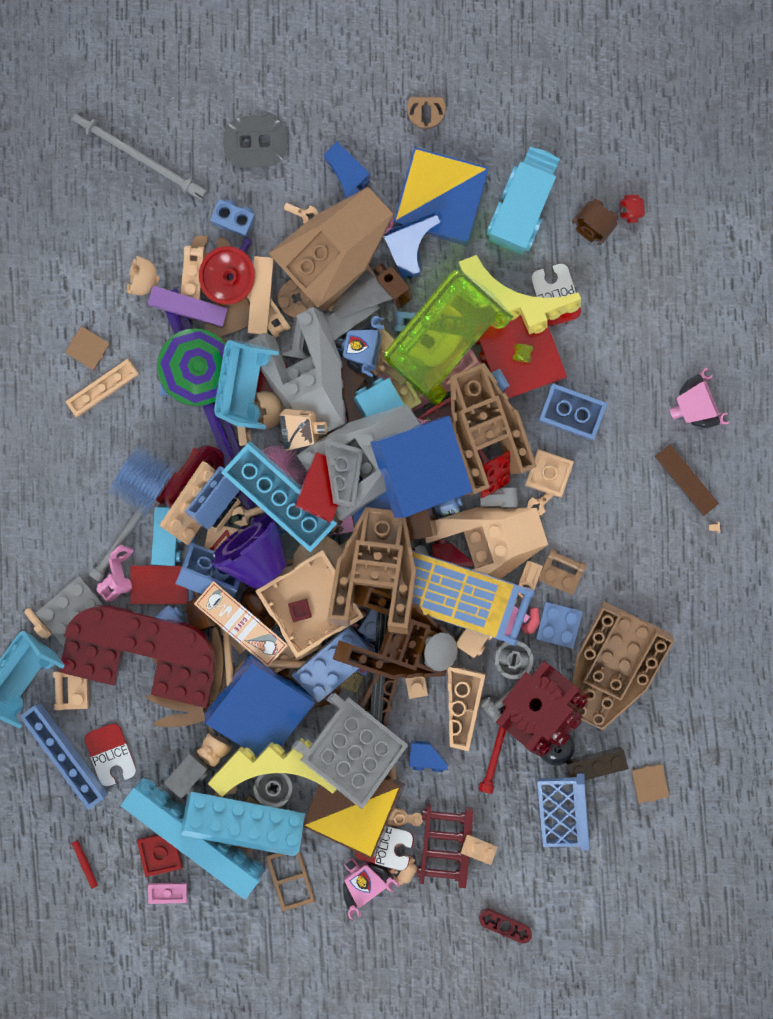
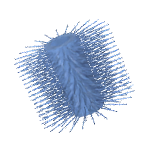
[108,445,175,515]

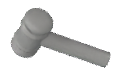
[480,687,513,723]

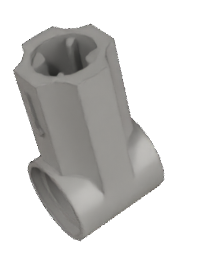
[480,488,518,507]

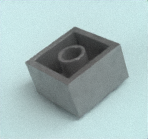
[164,748,211,799]

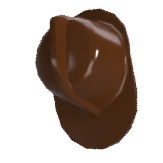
[240,587,276,629]

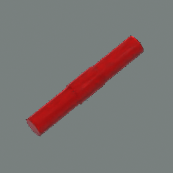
[71,840,98,889]

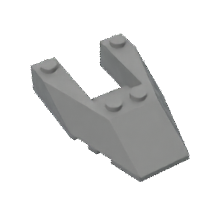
[248,307,345,437]
[297,404,421,521]

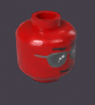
[619,195,645,223]

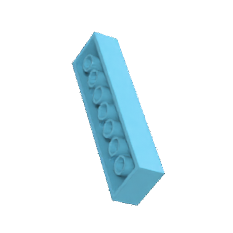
[120,778,265,900]

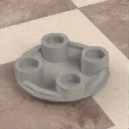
[424,633,458,671]

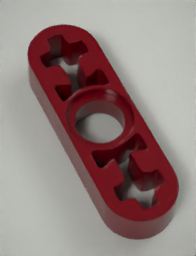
[479,908,532,944]

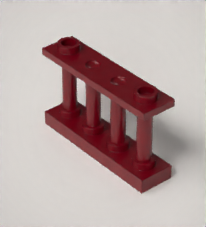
[416,803,474,888]

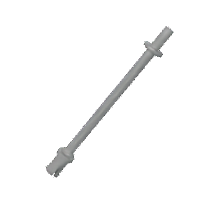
[72,114,208,201]

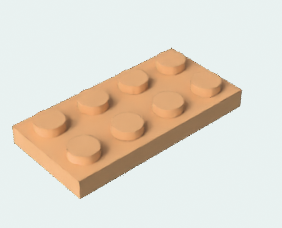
[159,461,216,545]

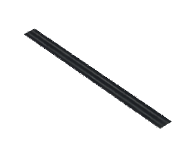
[370,612,389,724]

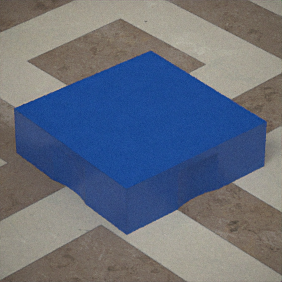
[370,416,473,518]
[204,654,315,756]

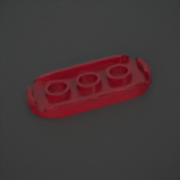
[165,445,224,509]

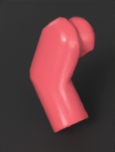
[521,607,540,635]

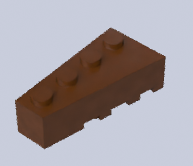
[357,674,398,727]

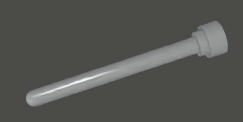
[89,502,147,582]

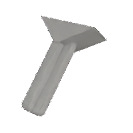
[281,318,308,360]

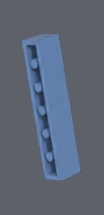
[19,702,108,810]

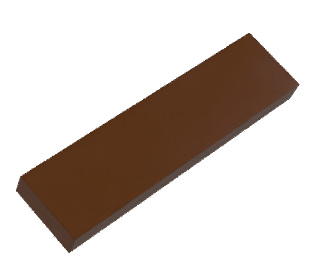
[654,444,719,516]

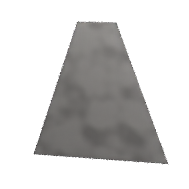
[332,269,393,318]

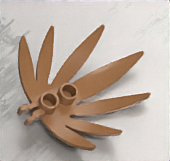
[146,627,245,733]

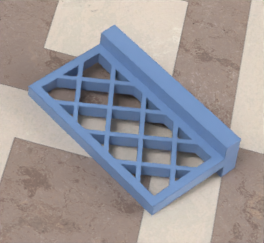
[537,774,590,851]

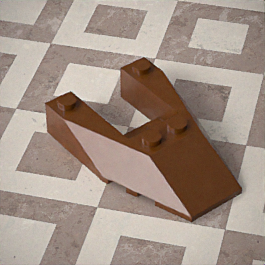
[333,585,457,679]

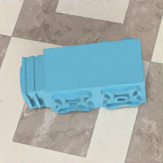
[486,146,560,256]

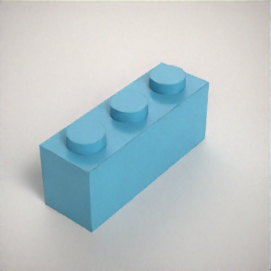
[151,507,181,566]

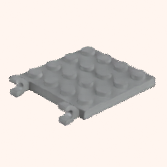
[292,693,408,809]

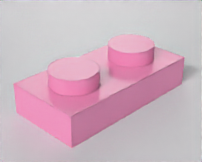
[148,882,188,904]

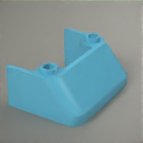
[214,340,279,429]
[0,631,65,728]

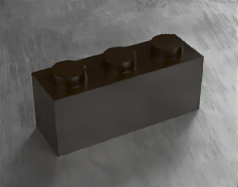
[566,747,629,780]

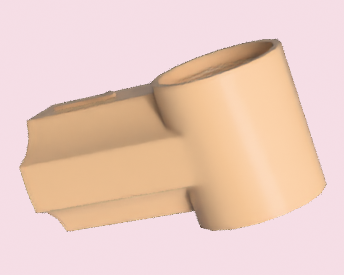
[518,561,543,599]

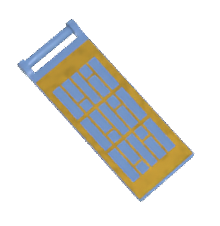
[375,550,536,646]

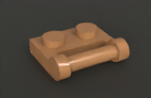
[538,549,586,595]

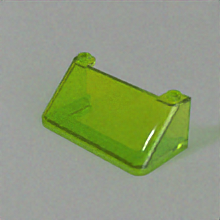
[384,270,514,406]

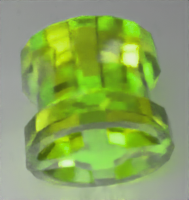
[512,344,534,363]

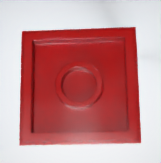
[137,834,183,877]

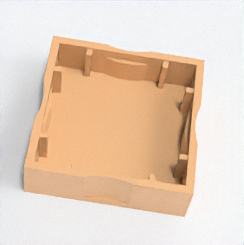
[256,549,364,658]

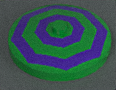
[157,329,226,406]

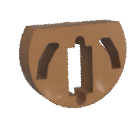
[407,97,446,129]

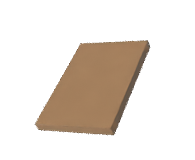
[203,297,250,337]

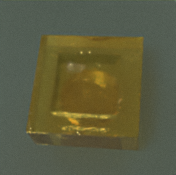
[338,672,364,693]

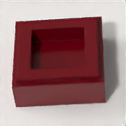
[288,598,312,623]

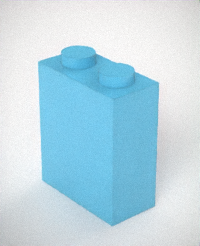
[353,378,404,418]

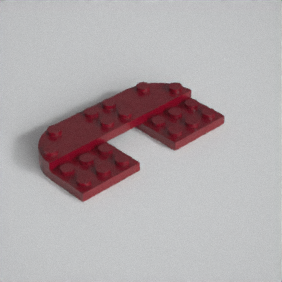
[59,605,217,708]

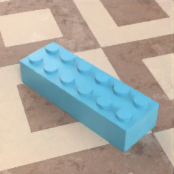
[221,441,337,552]
[180,792,305,856]

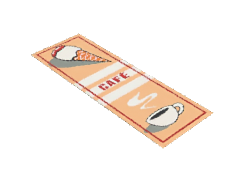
[194,581,288,667]

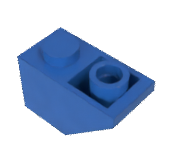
[409,740,448,772]

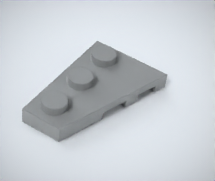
[324,440,363,508]

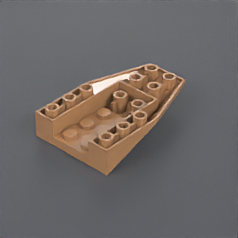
[269,187,394,311]
[573,601,674,730]

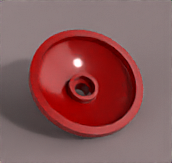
[199,246,256,305]

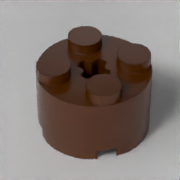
[572,199,618,245]

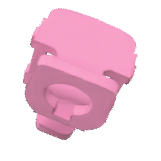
[96,545,134,602]

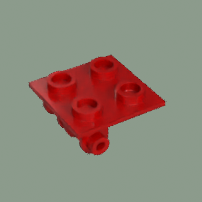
[481,451,510,498]

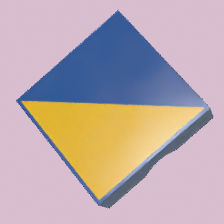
[394,147,489,246]

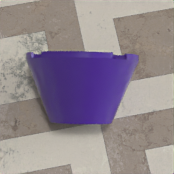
[210,514,287,589]

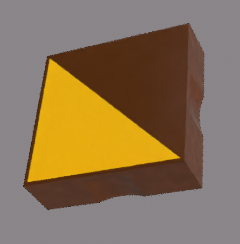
[303,776,405,859]

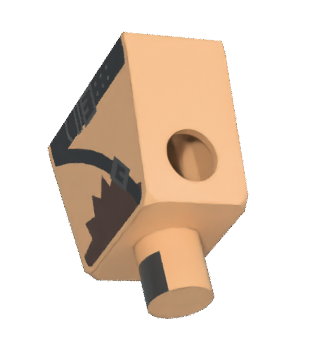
[279,409,328,450]

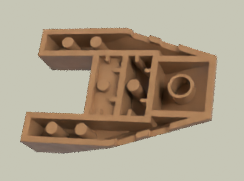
[450,363,537,495]
[328,507,416,634]

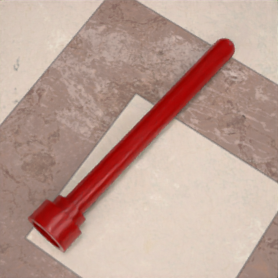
[478,705,507,794]

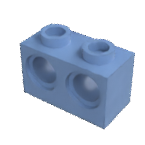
[210,199,256,238]

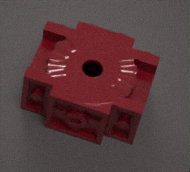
[495,661,589,757]

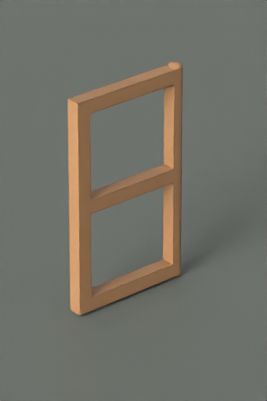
[266,851,315,911]

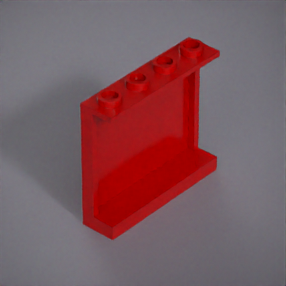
[473,315,567,399]

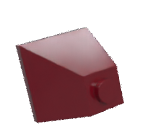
[432,539,473,567]

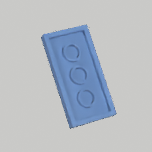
[292,626,375,703]

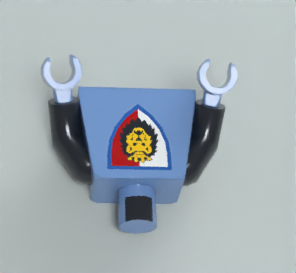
[335,316,384,377]

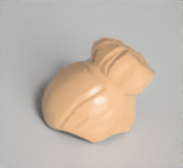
[197,732,232,767]

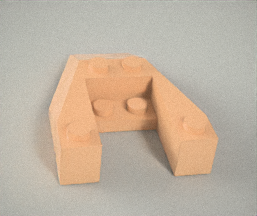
[425,507,548,579]

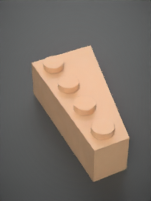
[448,666,487,751]

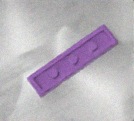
[147,286,228,328]

